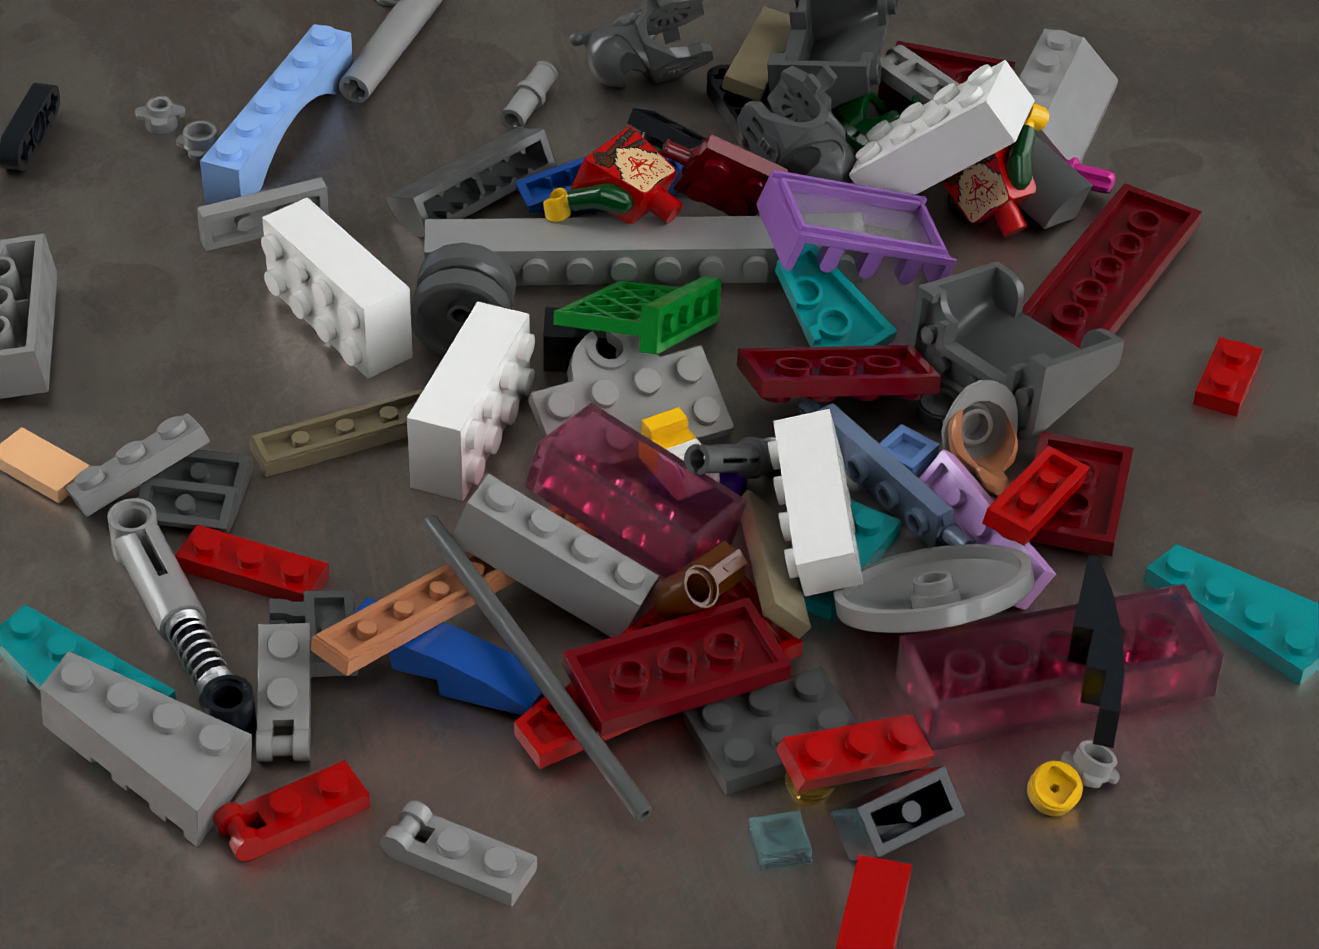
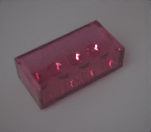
[525,403,748,577]

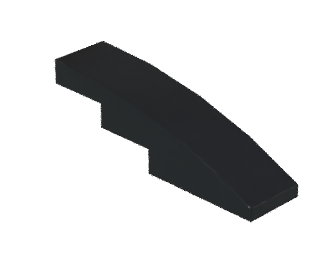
[1067,555,1125,748]

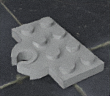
[528,331,735,483]

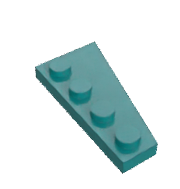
[0,604,176,700]

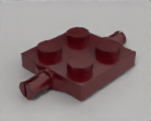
[661,134,788,216]

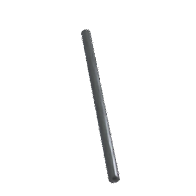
[420,515,654,822]

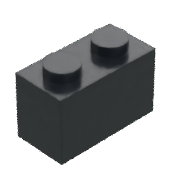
[830,766,965,860]

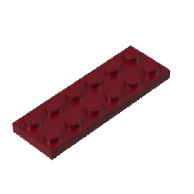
[1022,183,1202,348]

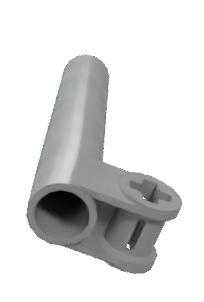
[339,0,443,103]

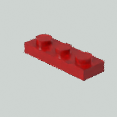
[982,445,1090,546]
[175,524,330,602]
[776,714,935,793]

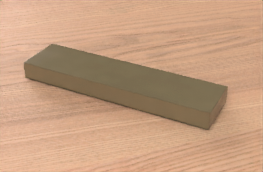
[721,6,791,102]
[249,388,424,478]
[737,490,811,639]

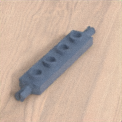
[798,397,975,548]

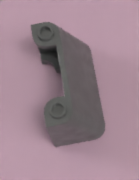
[767,0,898,113]
[908,261,1125,440]

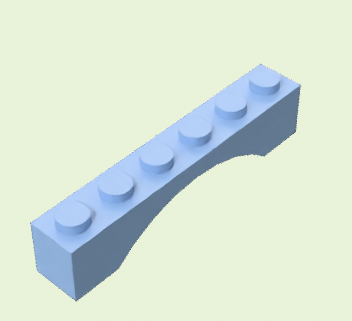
[200,24,353,204]

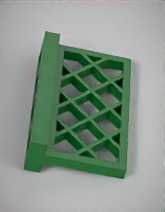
[553,276,721,355]

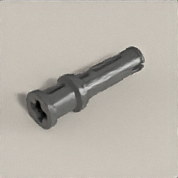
[684,437,781,479]

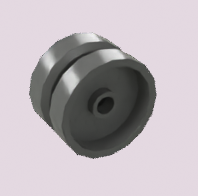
[411,242,516,356]

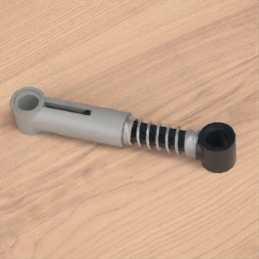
[107,498,257,737]

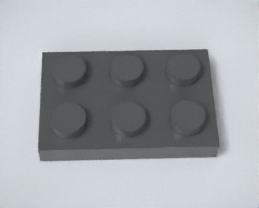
[683,667,858,796]

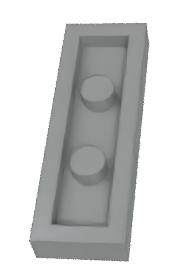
[197,177,329,251]
[65,413,210,517]

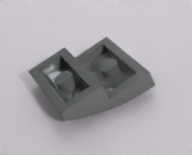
[138,449,253,533]

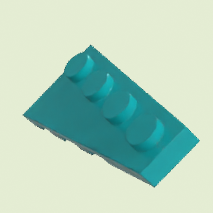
[1144,544,1319,685]

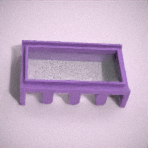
[756,170,957,285]

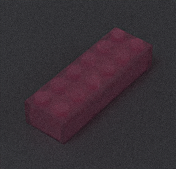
[895,584,1224,751]

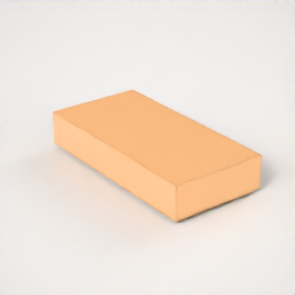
[0,427,91,503]

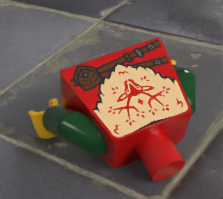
[942,103,1049,238]
[543,126,683,224]

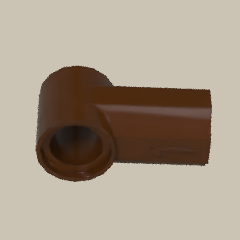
[652,541,748,620]

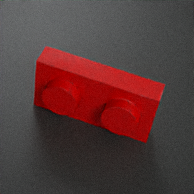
[1193,337,1263,417]

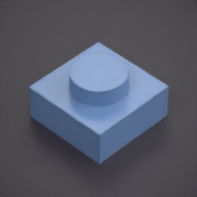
[879,424,940,477]

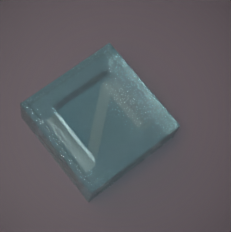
[748,811,812,871]

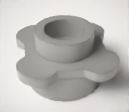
[135,96,185,134]
[176,121,219,159]
[1061,740,1120,788]

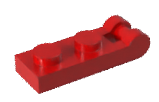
[213,760,370,862]

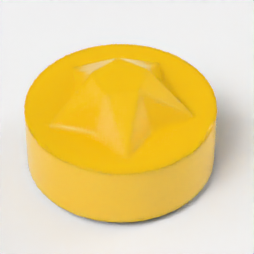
[1027,761,1083,816]

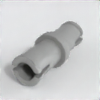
[500,61,558,130]

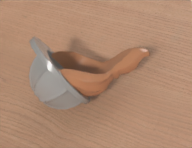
[941,380,1018,498]

